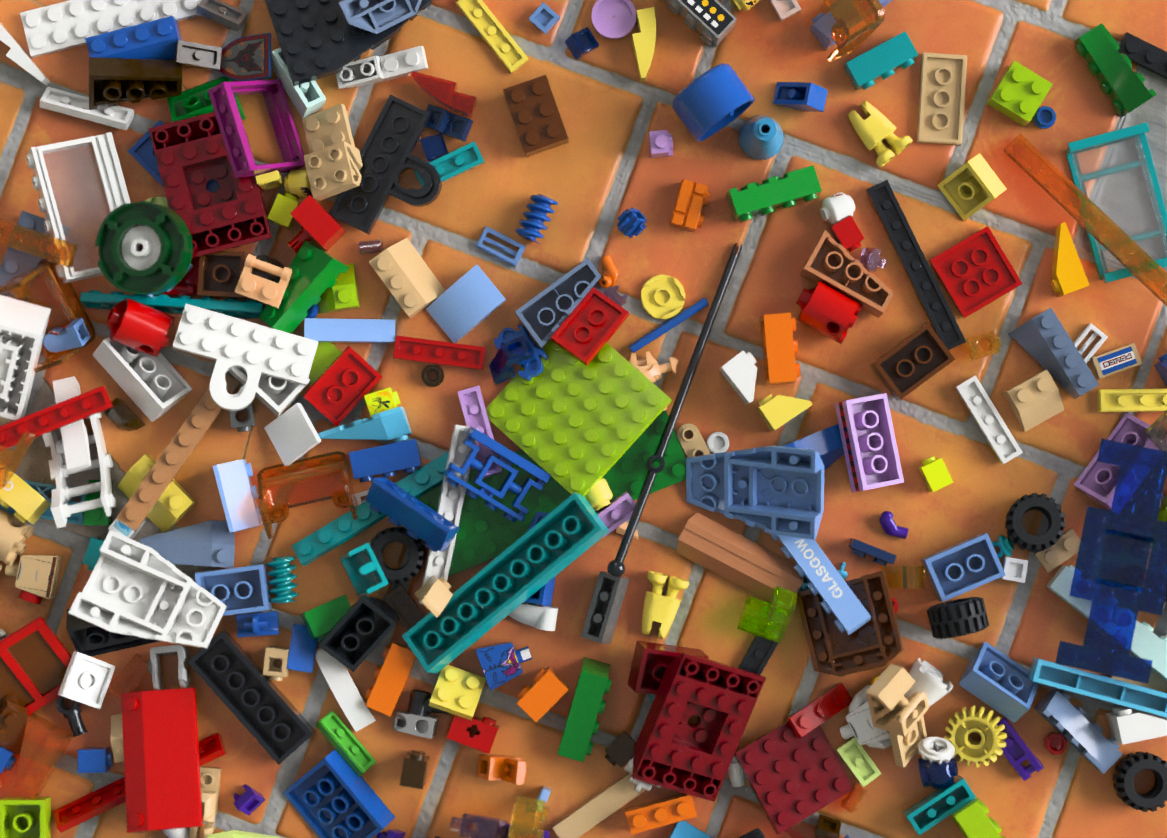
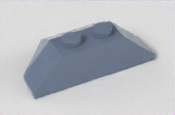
[338,0,422,34]

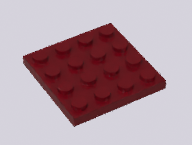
[734,721,854,834]

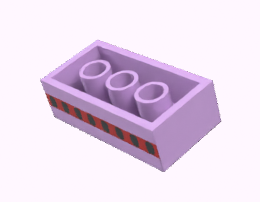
[834,393,904,492]

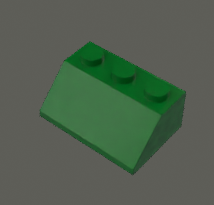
[167,76,246,122]

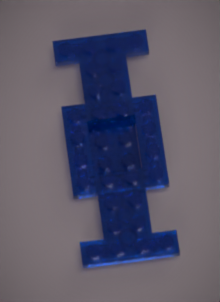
[1055,439,1167,683]

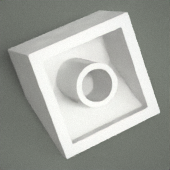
[719,351,757,405]

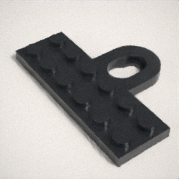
[329,94,442,235]

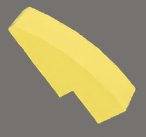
[632,7,656,82]

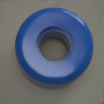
[672,63,755,142]

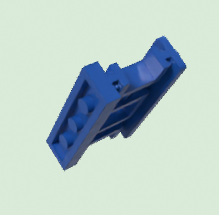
[443,427,551,523]

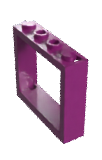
[208,79,306,178]

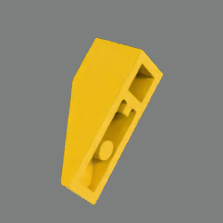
[1051,222,1089,297]

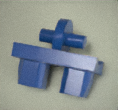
[236,611,279,637]

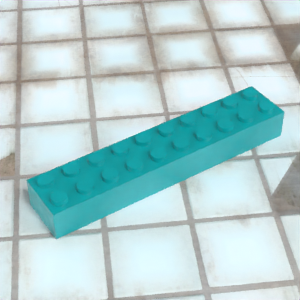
[402,493,610,673]

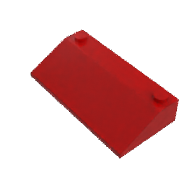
[121,688,203,833]

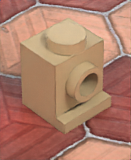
[263,646,290,681]

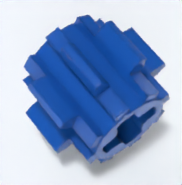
[617,207,647,238]

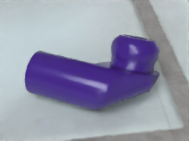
[879,511,908,539]

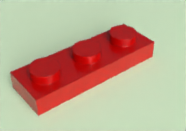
[787,683,853,738]

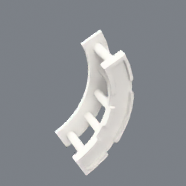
[41,409,115,528]

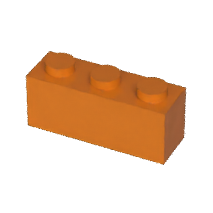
[364,641,417,717]
[625,793,697,835]

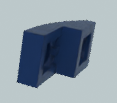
[426,104,473,142]

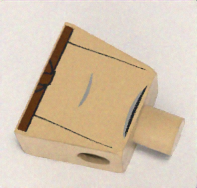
[5,555,63,599]

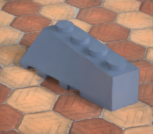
[1008,308,1099,399]
[1034,688,1123,774]

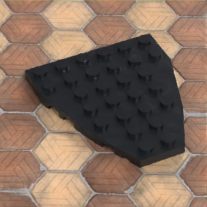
[265,0,432,86]

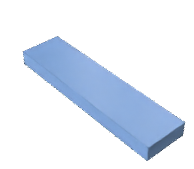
[304,318,395,343]

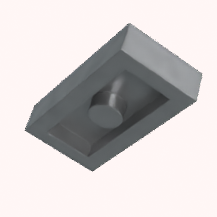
[196,0,248,31]

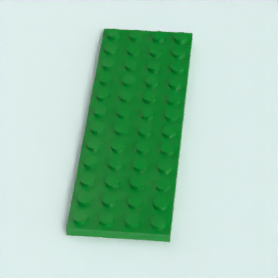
[417,410,686,577]

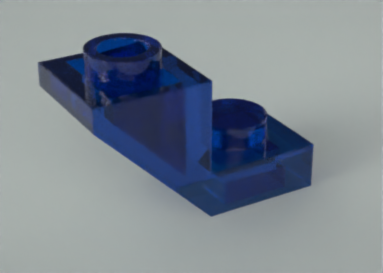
[489,335,532,385]

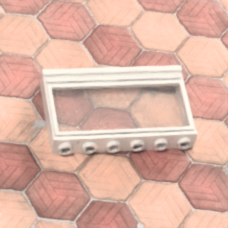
[26,132,131,284]

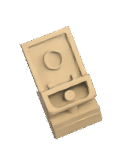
[302,104,363,201]
[866,664,929,768]

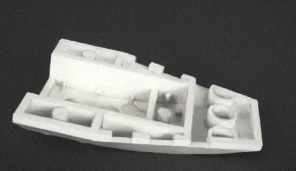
[69,530,227,649]

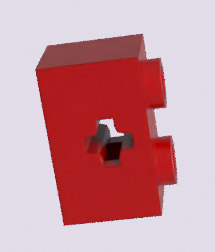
[447,713,499,754]

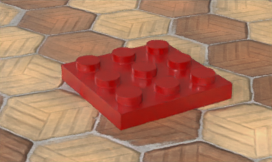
[929,226,1022,319]

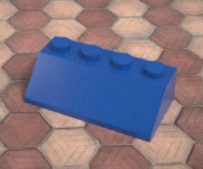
[85,16,184,66]
[365,477,460,553]

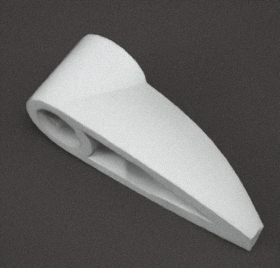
[508,602,558,631]

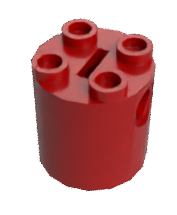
[796,281,863,344]
[107,297,175,357]

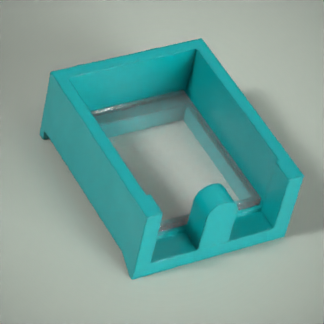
[340,543,389,598]

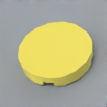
[640,274,685,320]

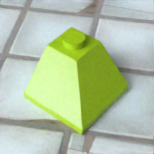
[318,263,360,314]

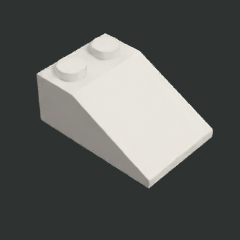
[1106,706,1167,745]

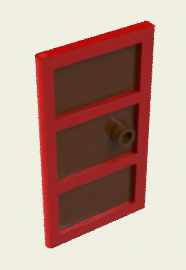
[0,616,72,716]

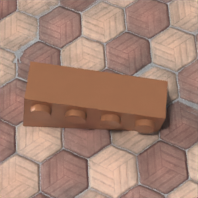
[800,230,894,318]

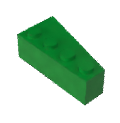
[726,165,822,223]
[259,240,349,333]
[557,657,612,762]

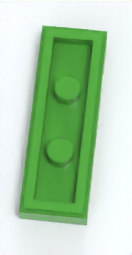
[315,710,376,777]

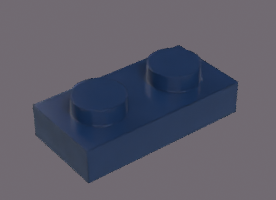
[848,538,896,566]

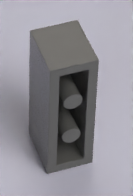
[581,571,630,644]

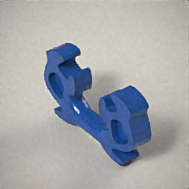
[494,324,548,381]

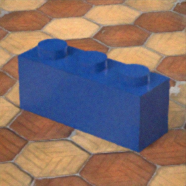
[349,439,422,483]

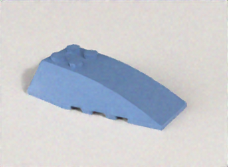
[686,445,824,540]

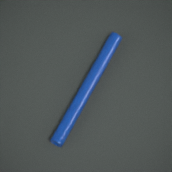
[629,298,709,353]

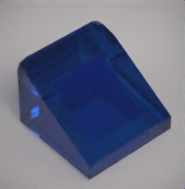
[565,27,599,60]
[420,133,449,163]

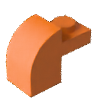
[477,754,526,785]

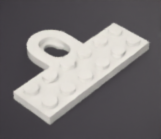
[172,304,318,411]

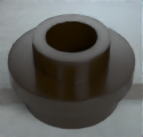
[421,364,444,387]

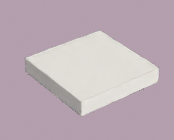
[264,403,321,466]
[58,651,116,709]

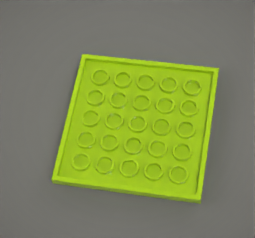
[486,338,672,497]

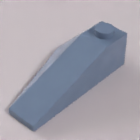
[140,520,235,568]

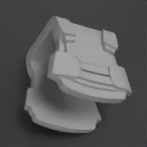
[148,645,191,690]

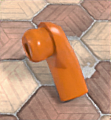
[599,255,618,289]

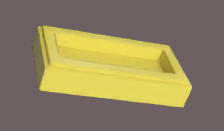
[255,171,284,191]

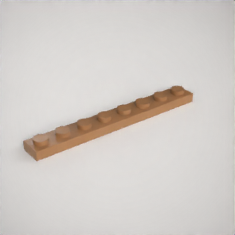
[116,374,240,532]

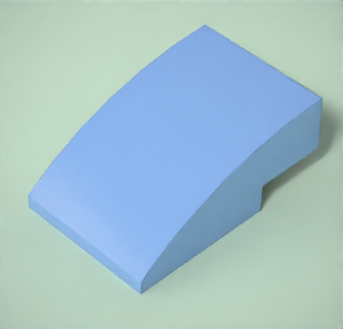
[426,265,506,343]

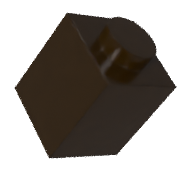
[605,730,636,767]

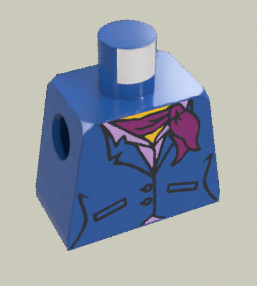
[476,642,532,691]

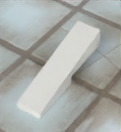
[0,23,50,86]
[52,376,91,472]

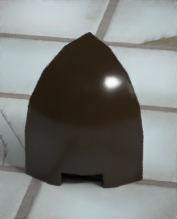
[104,398,145,431]

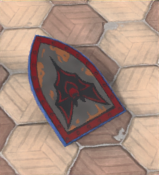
[219,33,271,81]

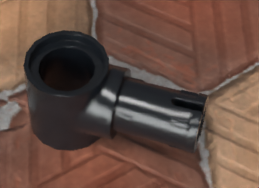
[407,690,452,716]
[56,696,88,737]

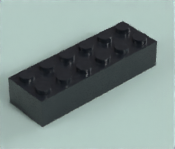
[188,630,316,765]

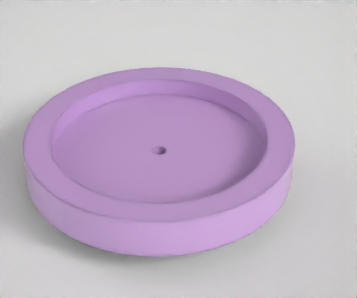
[591,0,636,39]

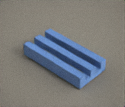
[476,226,526,267]

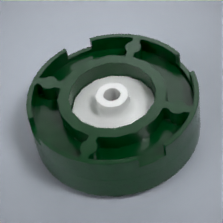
[96,201,193,295]

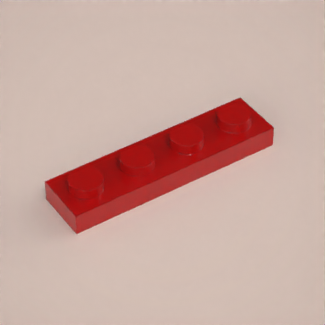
[393,335,486,370]

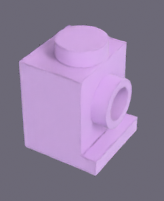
[648,130,673,158]

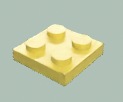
[428,665,486,721]

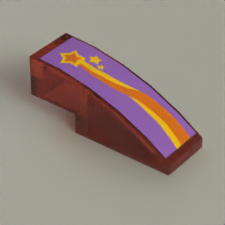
[411,71,477,118]

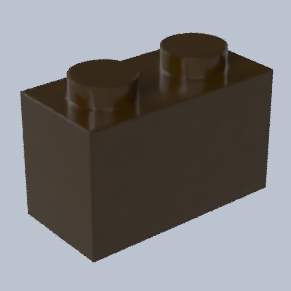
[400,750,430,789]

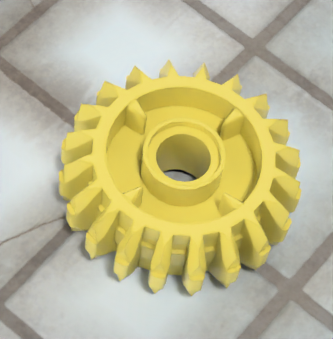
[944,706,1007,768]

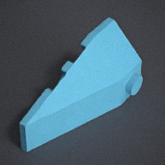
[317,406,412,443]

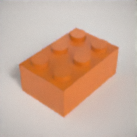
[760,312,800,385]

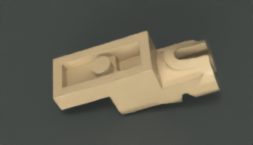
[189,766,221,838]

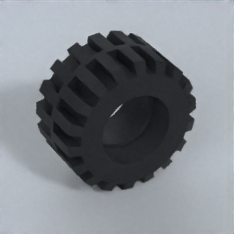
[1005,493,1065,552]
[366,527,425,584]
[927,597,989,639]
[1113,751,1167,812]

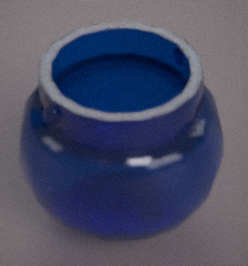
[918,750,958,789]

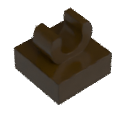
[815,814,841,838]

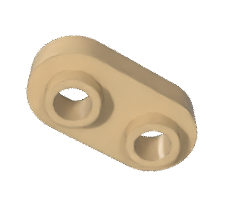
[677,424,710,458]

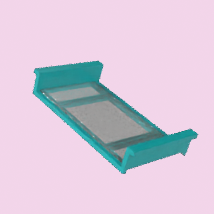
[1065,122,1167,283]

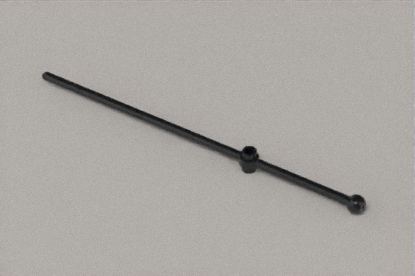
[607,243,742,577]

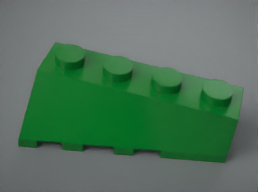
[1074,23,1157,117]

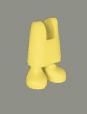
[848,101,913,168]
[642,571,689,639]

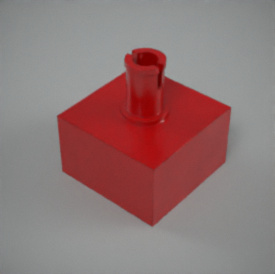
[287,195,346,253]

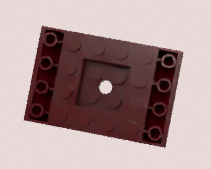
[149,106,271,258]
[632,652,766,802]

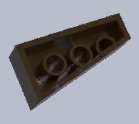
[89,57,182,110]

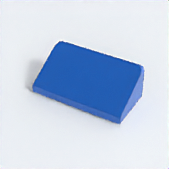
[287,624,318,673]

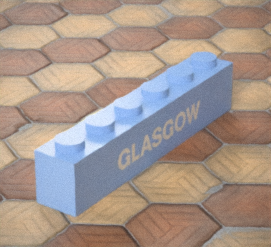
[770,534,871,636]

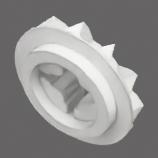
[918,737,955,764]

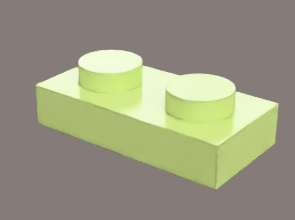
[836,736,882,787]

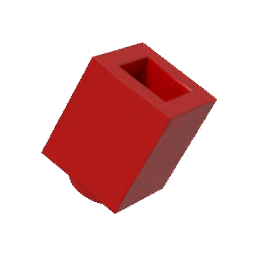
[829,215,865,253]

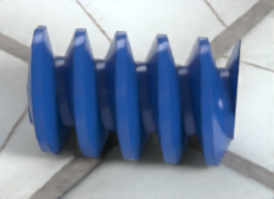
[516,194,558,244]

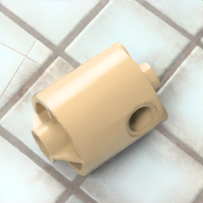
[0,508,35,566]

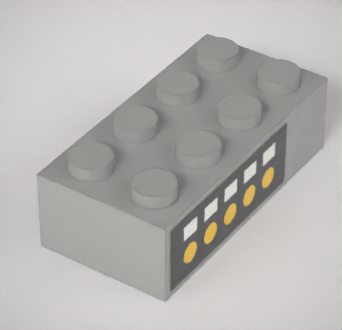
[665,0,737,48]

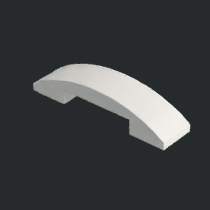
[315,648,376,732]

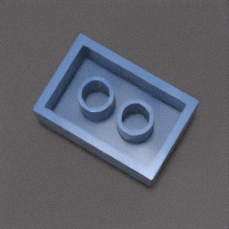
[921,533,1005,602]
[195,564,272,616]

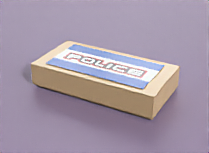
[1091,343,1142,379]

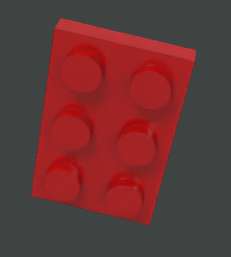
[551,287,629,366]
[303,346,383,427]

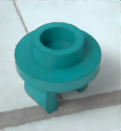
[992,535,1014,558]

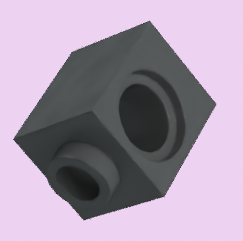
[229,399,257,432]

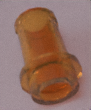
[840,783,867,813]

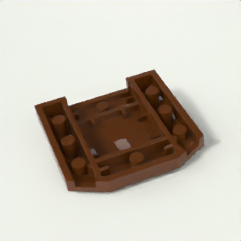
[796,571,904,677]

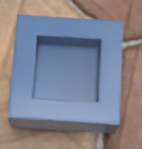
[528,2,560,35]

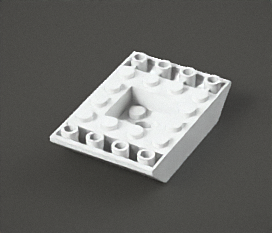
[0,295,51,426]

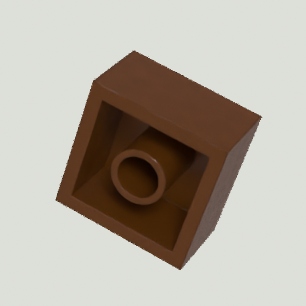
[197,251,248,300]

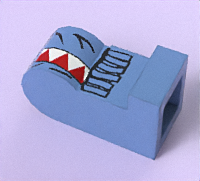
[43,318,91,352]

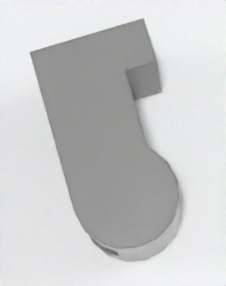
[393,711,439,739]

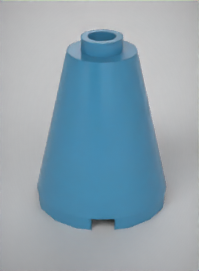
[739,115,784,160]

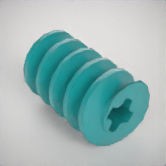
[267,556,298,603]

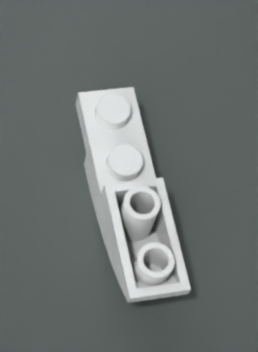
[336,46,428,89]

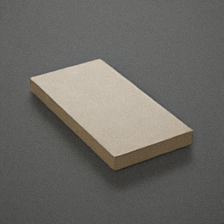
[916,52,968,146]

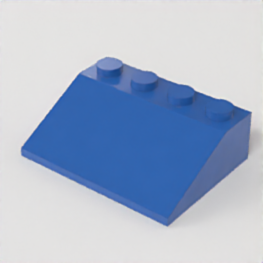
[283,749,395,838]

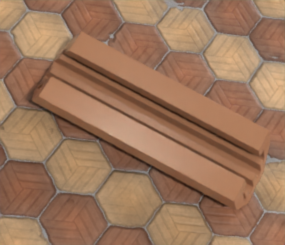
[676,512,804,608]

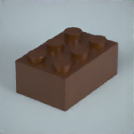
[503,75,568,157]
[870,323,955,401]

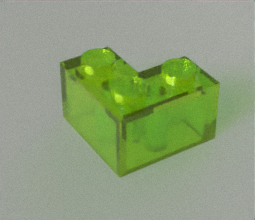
[737,586,798,643]

